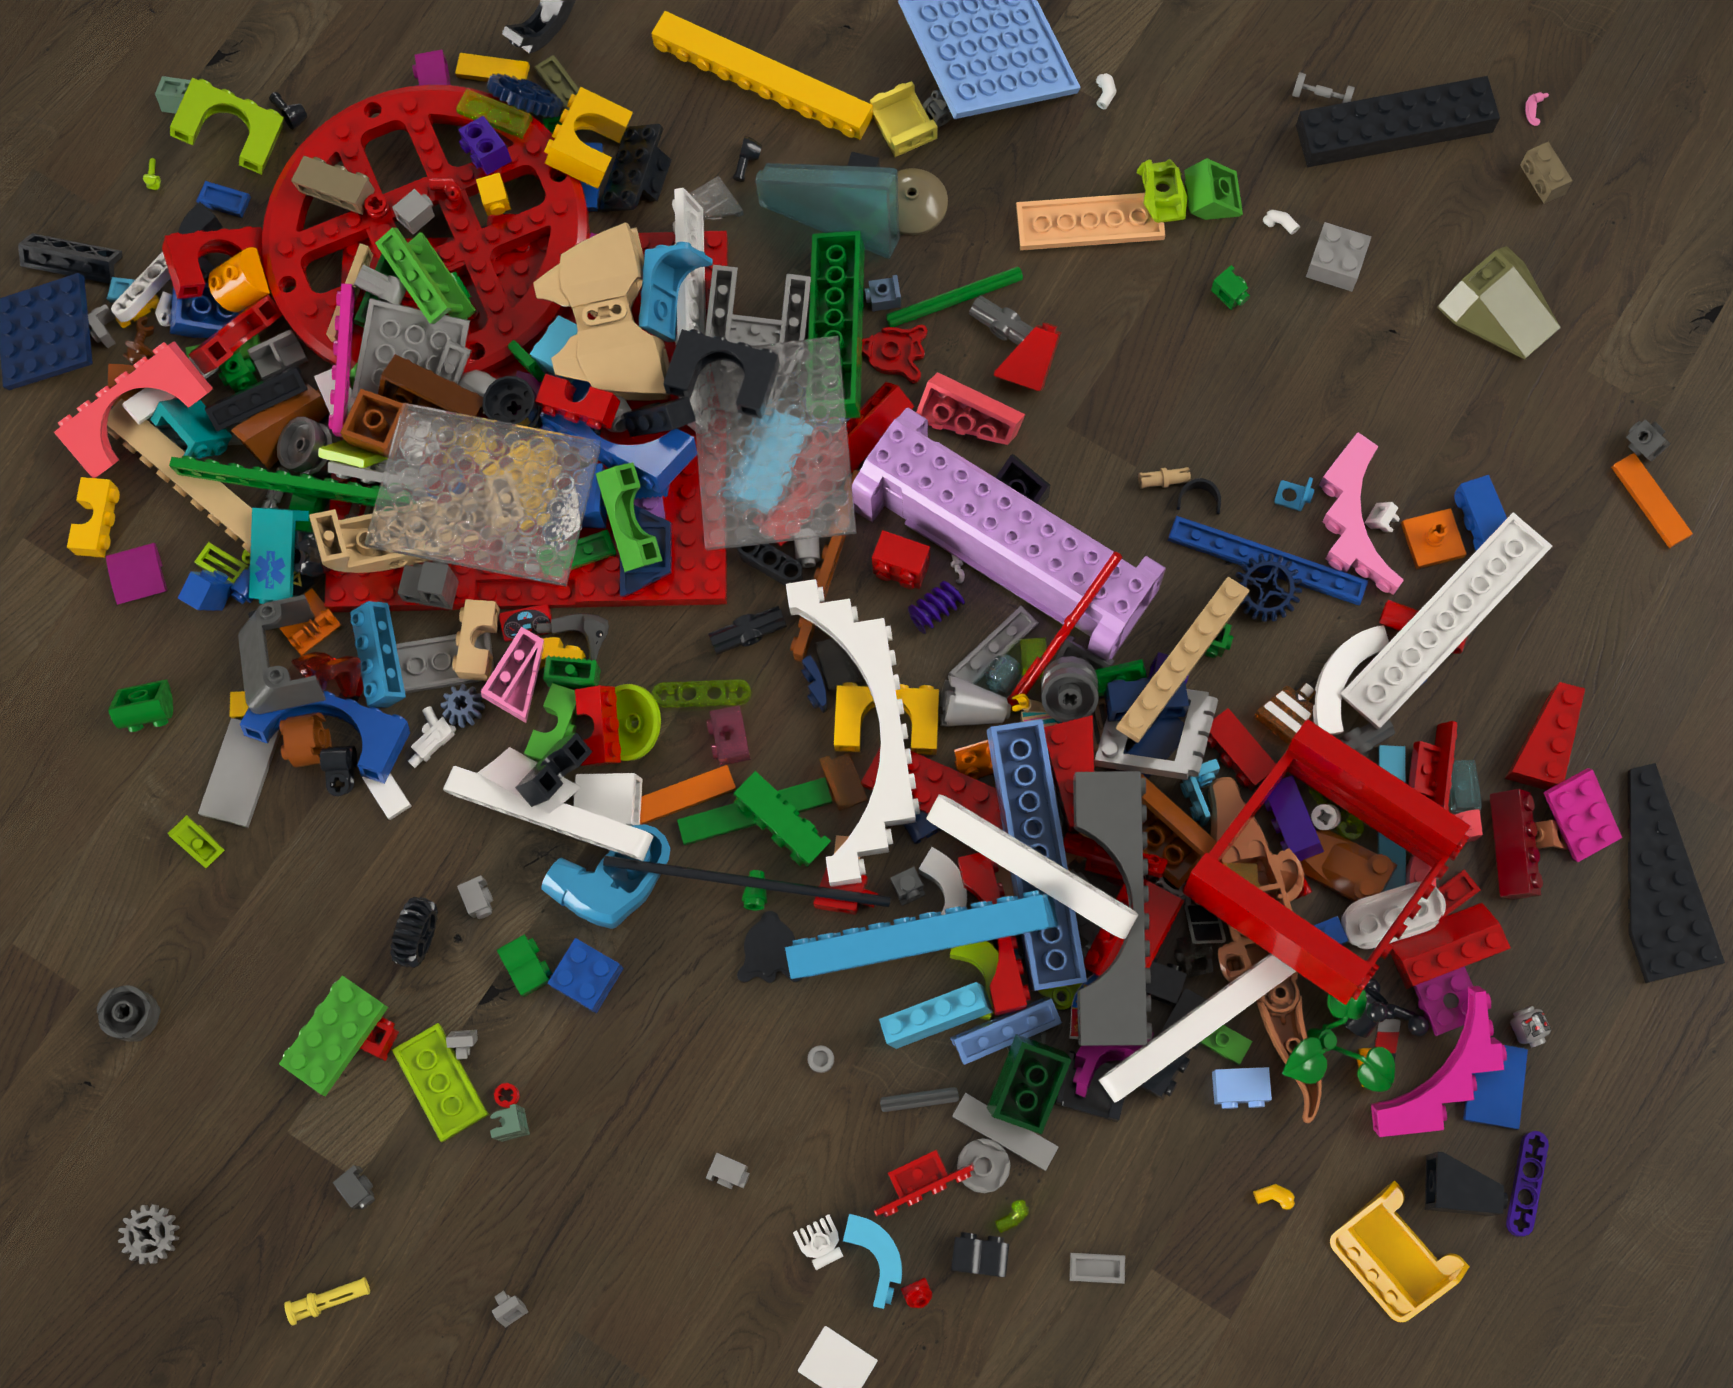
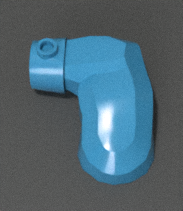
[541,824,670,929]

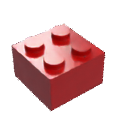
[872,530,930,589]

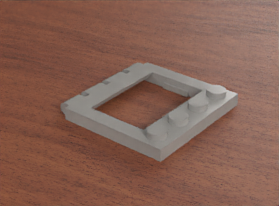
[1095,689,1218,780]

